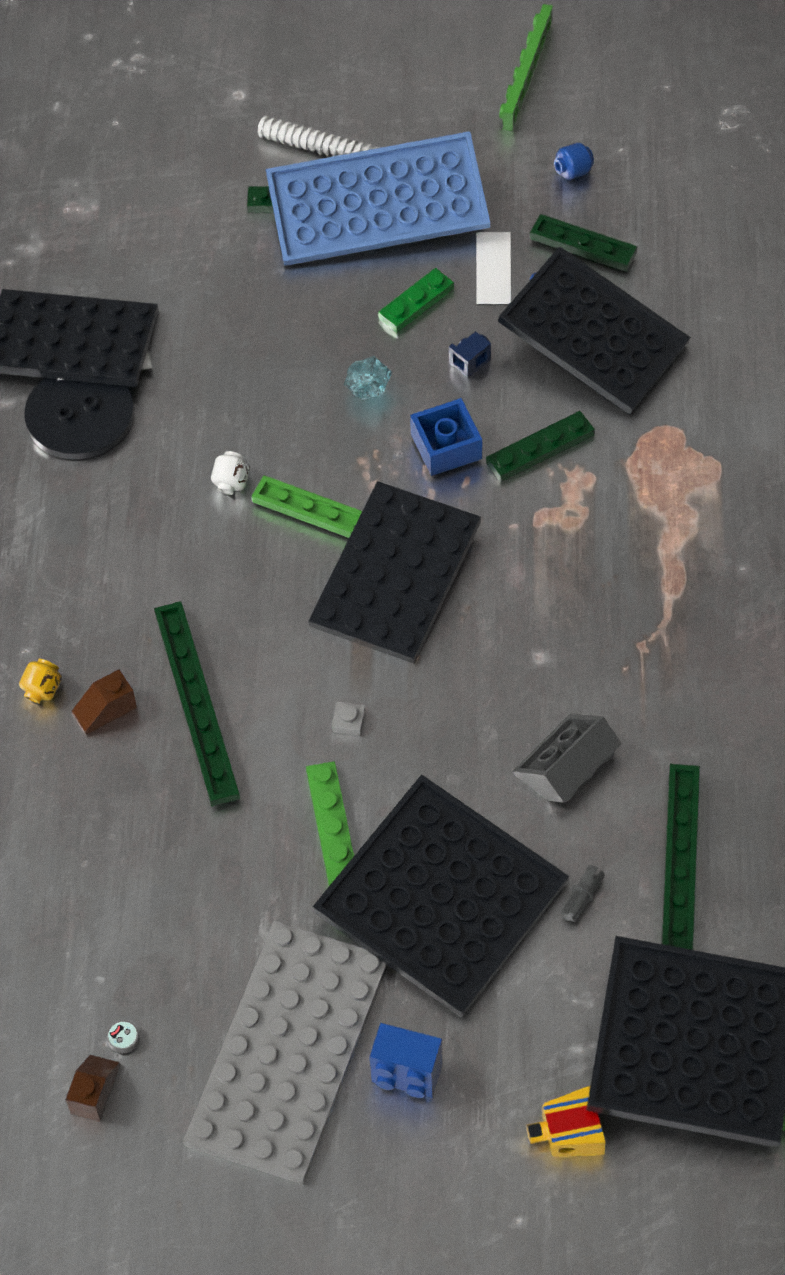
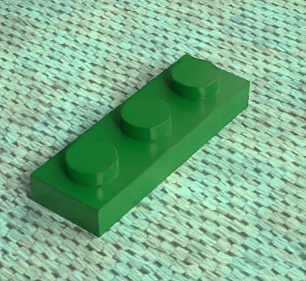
[378,268,454,333]

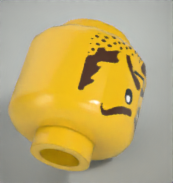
[19,658,62,704]

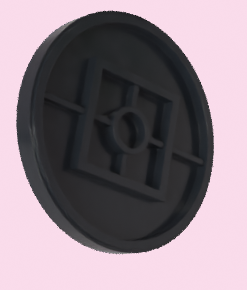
[24,378,134,460]

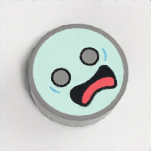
[107,1020,139,1054]

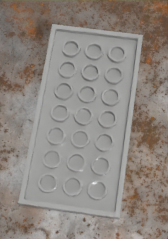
[183,921,388,1185]

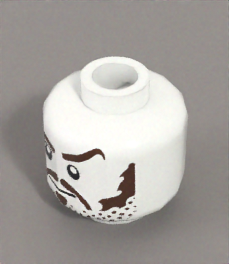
[211,451,250,495]

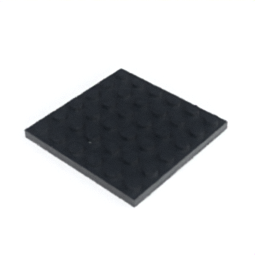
[312,774,569,1018]
[586,936,785,1148]

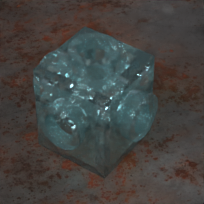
[344,356,392,401]

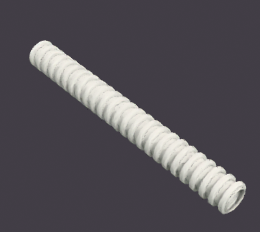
[258,115,380,157]

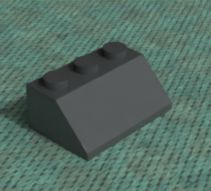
[512,714,622,803]

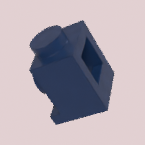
[449,331,491,378]

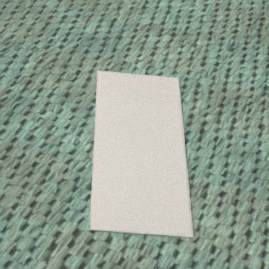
[476,232,511,304]

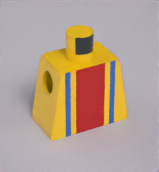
[526,1086,606,1157]

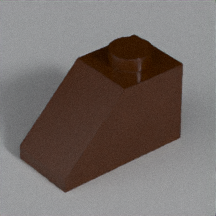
[72,669,137,735]
[65,1055,121,1122]

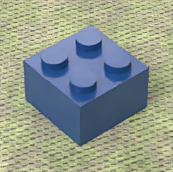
[410,398,482,476]
[369,1023,443,1098]

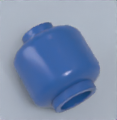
[554,142,594,180]

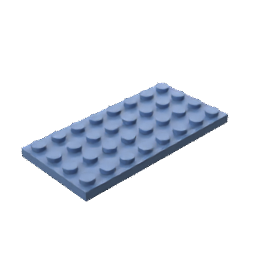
[266,131,491,266]

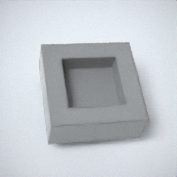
[331,701,366,736]

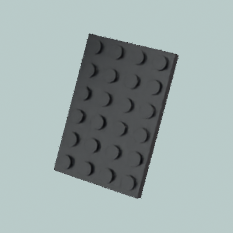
[497,246,691,415]
[0,289,159,387]
[308,481,481,664]

